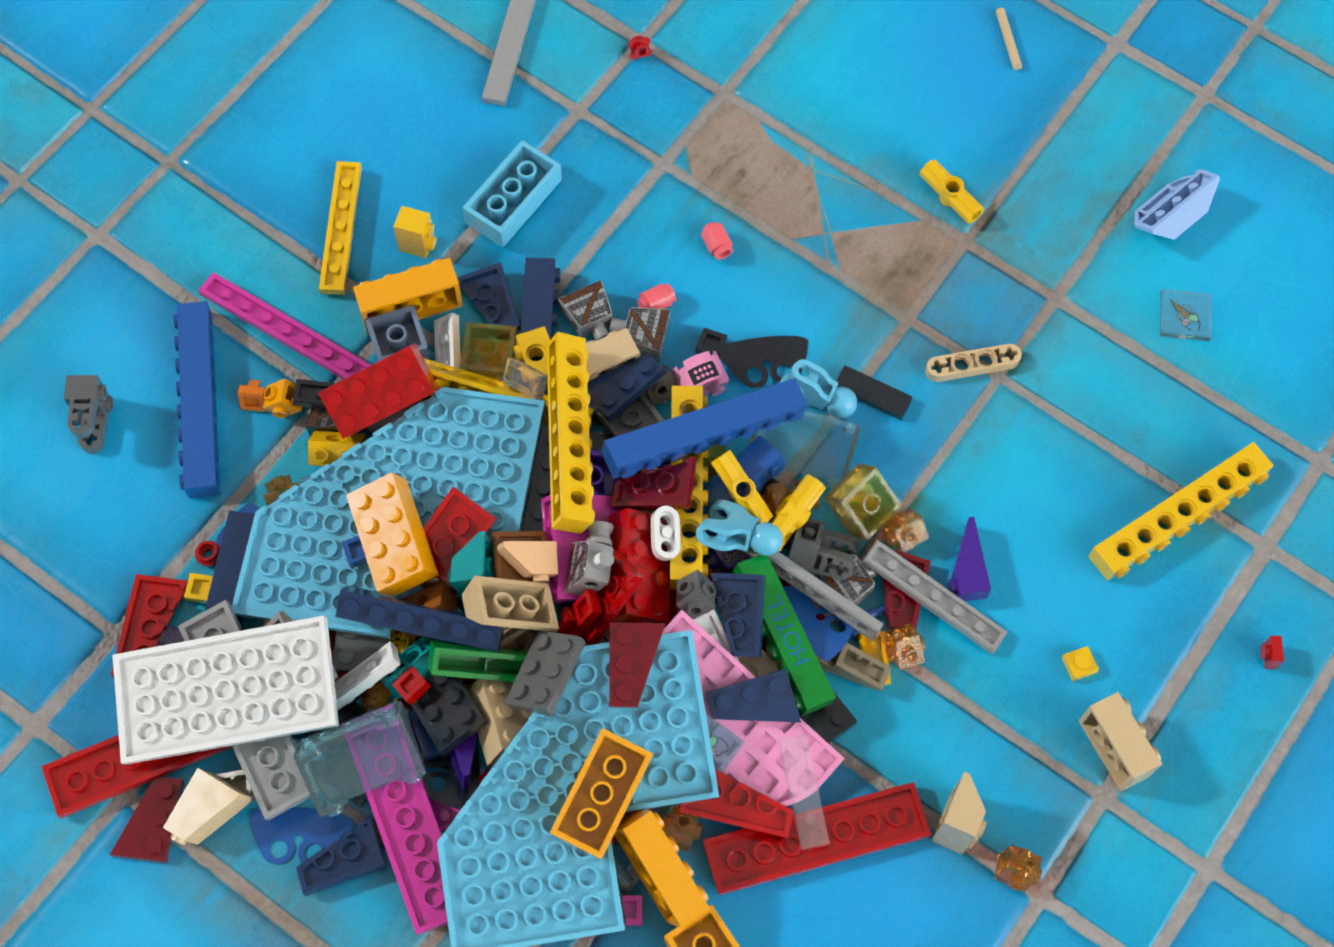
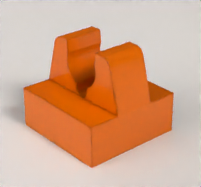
[237,380,266,412]

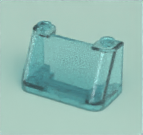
[748,410,861,489]
[293,701,426,817]

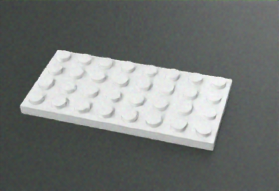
[112,616,339,765]

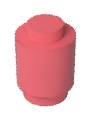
[701,222,733,260]
[638,283,676,309]

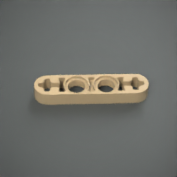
[925,344,1022,382]

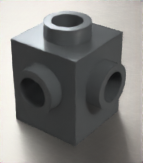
[643,365,678,405]
[676,570,716,619]

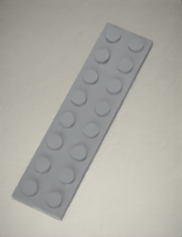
[178,600,318,820]

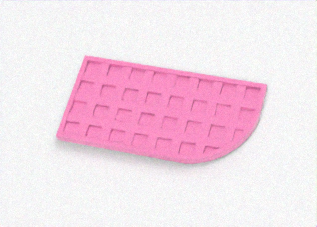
[662,610,845,806]

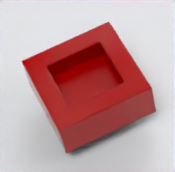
[573,589,602,629]
[1260,635,1284,669]
[392,665,431,705]

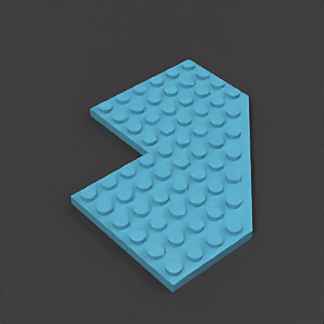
[232,387,546,639]
[437,630,719,947]

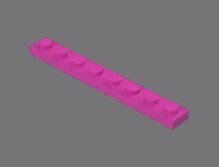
[198,272,371,379]

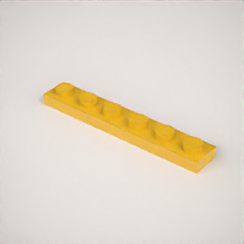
[319,161,362,295]

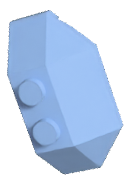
[1134,169,1220,239]

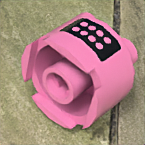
[672,351,729,396]

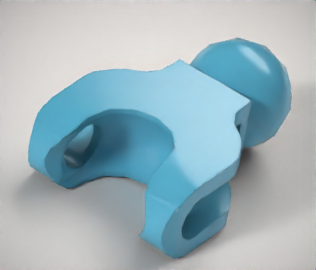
[779,359,857,418]
[696,499,783,556]

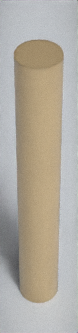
[995,8,1022,70]

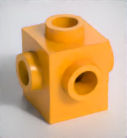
[263,379,302,418]

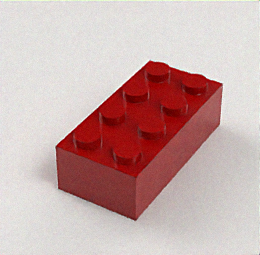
[318,343,440,439]
[608,508,670,623]

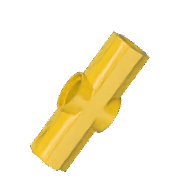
[919,160,984,223]
[710,450,774,524]
[771,474,826,551]

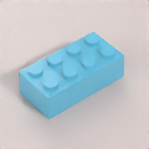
[462,140,562,248]

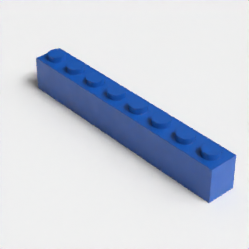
[173,301,221,498]
[601,378,808,479]

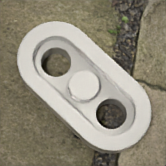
[651,506,681,561]

